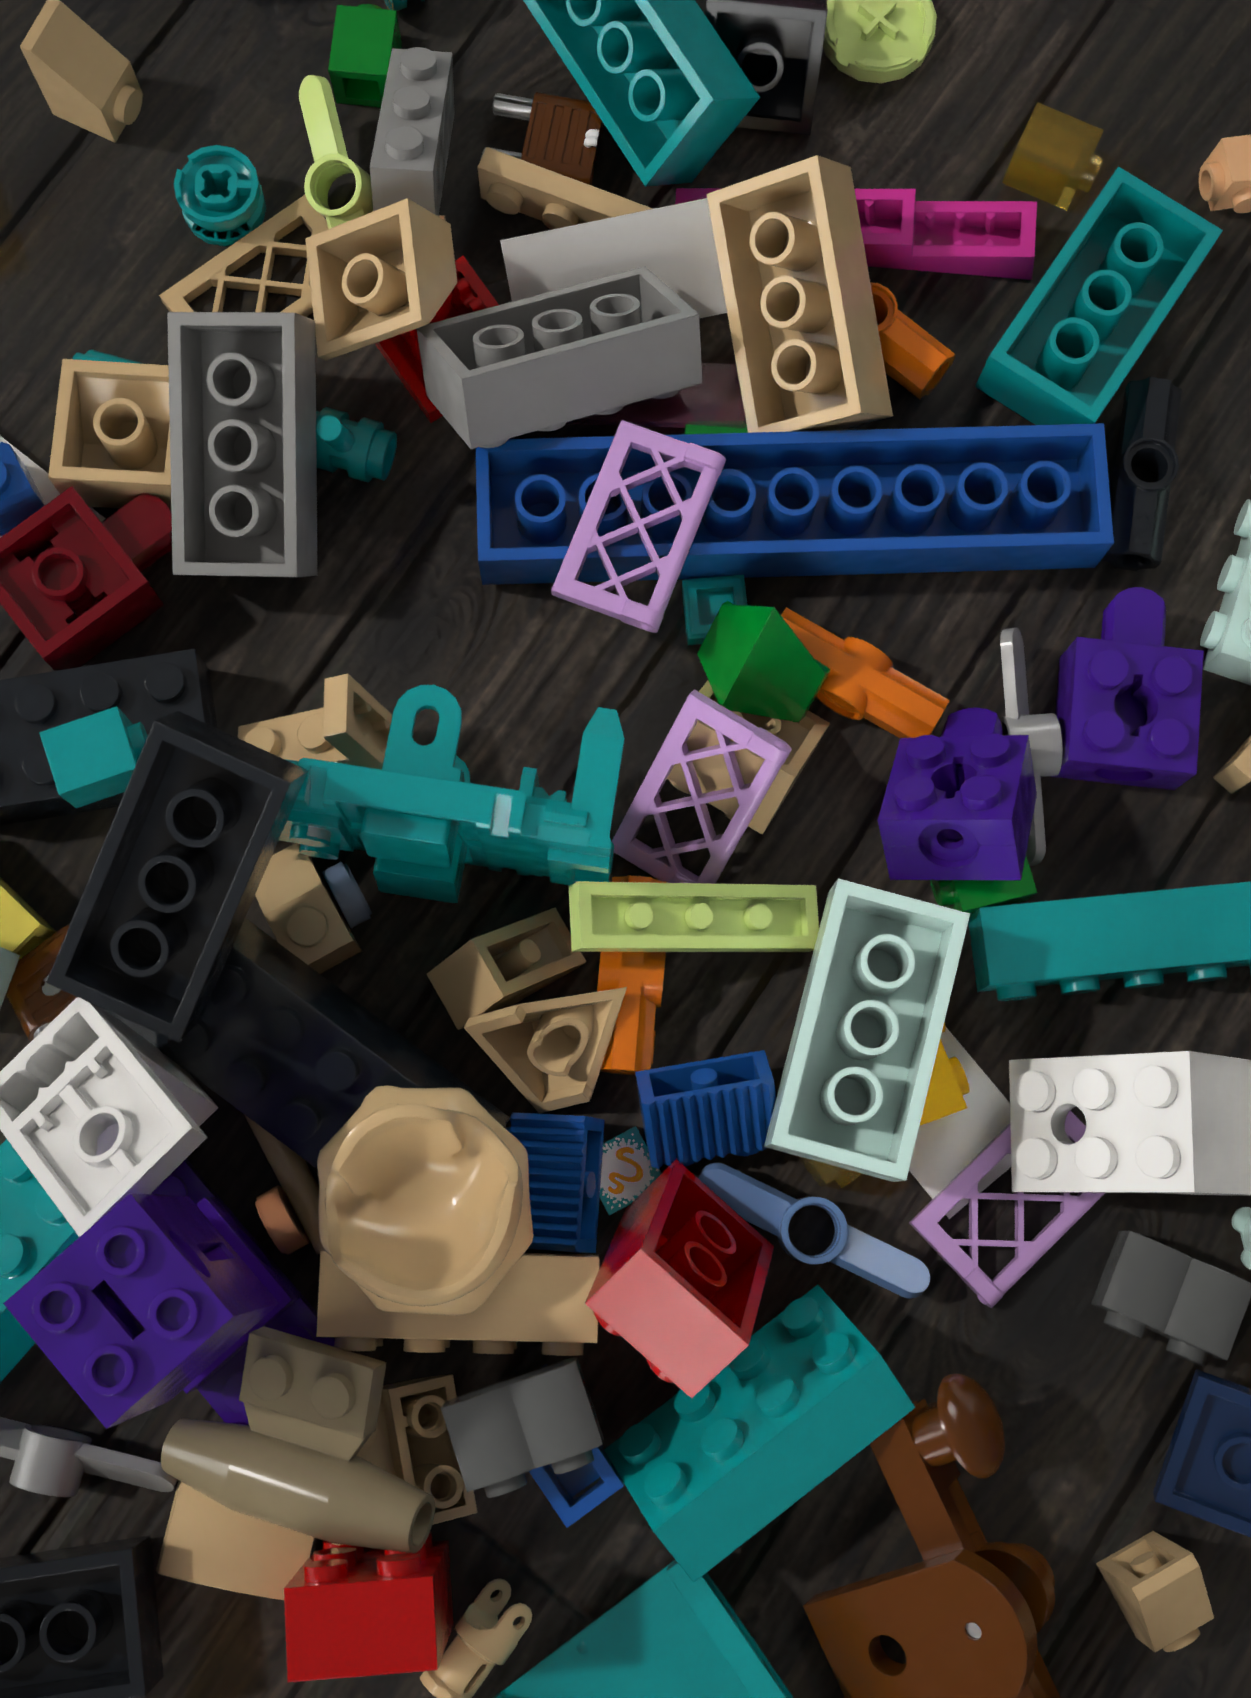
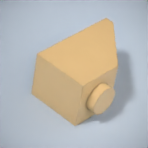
[20,0,143,143]
[255,843,362,974]
[427,908,586,1030]
[1096,1531,1214,1652]

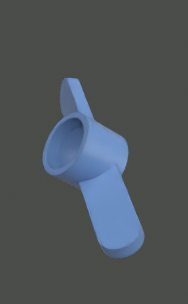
[698,1163,930,1298]

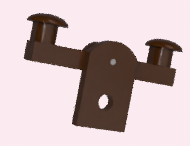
[803,1373,1061,1698]

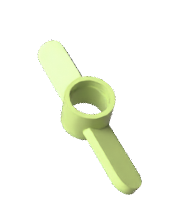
[299,75,373,229]

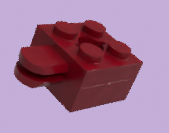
[0,486,172,671]

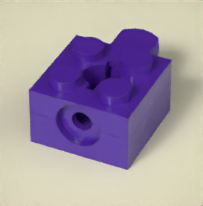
[1051,587,1204,790]
[878,707,1037,880]

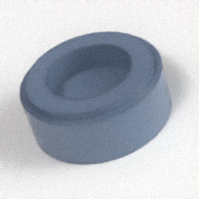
[321,862,372,928]

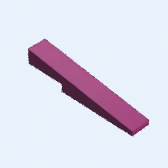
[675,188,1037,280]

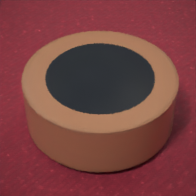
[255,1185,310,1255]

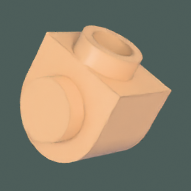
[1199,134,1251,213]

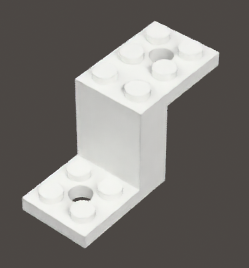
[0,997,218,1237]
[1009,1051,1251,1196]

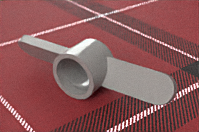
[1000,628,1062,866]
[0,1417,177,1497]

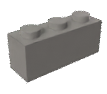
[370,47,455,217]

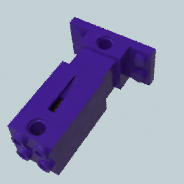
[3,1158,335,1429]

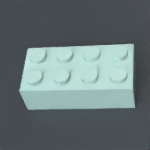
[764,878,970,1182]

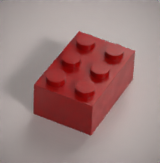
[585,1159,774,1398]
[284,1531,453,1682]

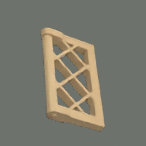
[159,195,328,317]

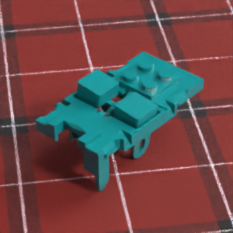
[279,685,625,903]

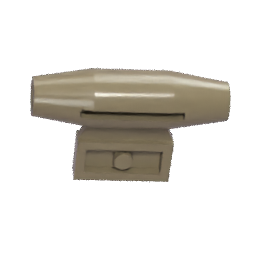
[161,1326,435,1553]

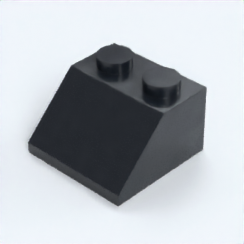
[705,0,828,135]

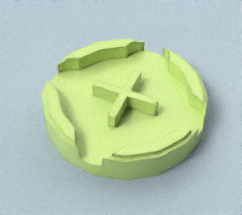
[823,0,937,84]

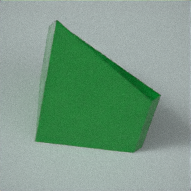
[697,600,830,723]

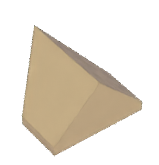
[464,987,627,1114]

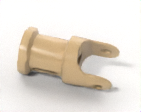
[420,1579,532,1698]

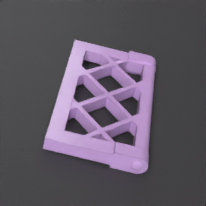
[551,420,726,633]
[612,689,792,884]
[909,1110,1105,1308]

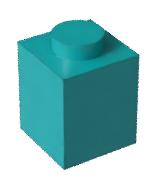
[39,706,148,808]

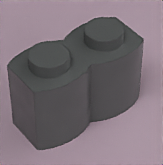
[1091,1231,1251,1367]
[441,1356,604,1498]

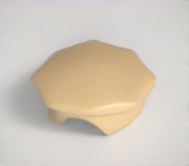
[317,1085,534,1316]

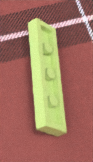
[569,881,819,952]

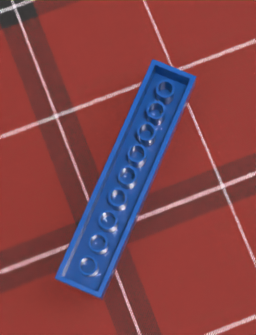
[476,423,1114,585]

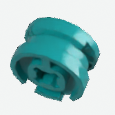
[173,145,266,246]

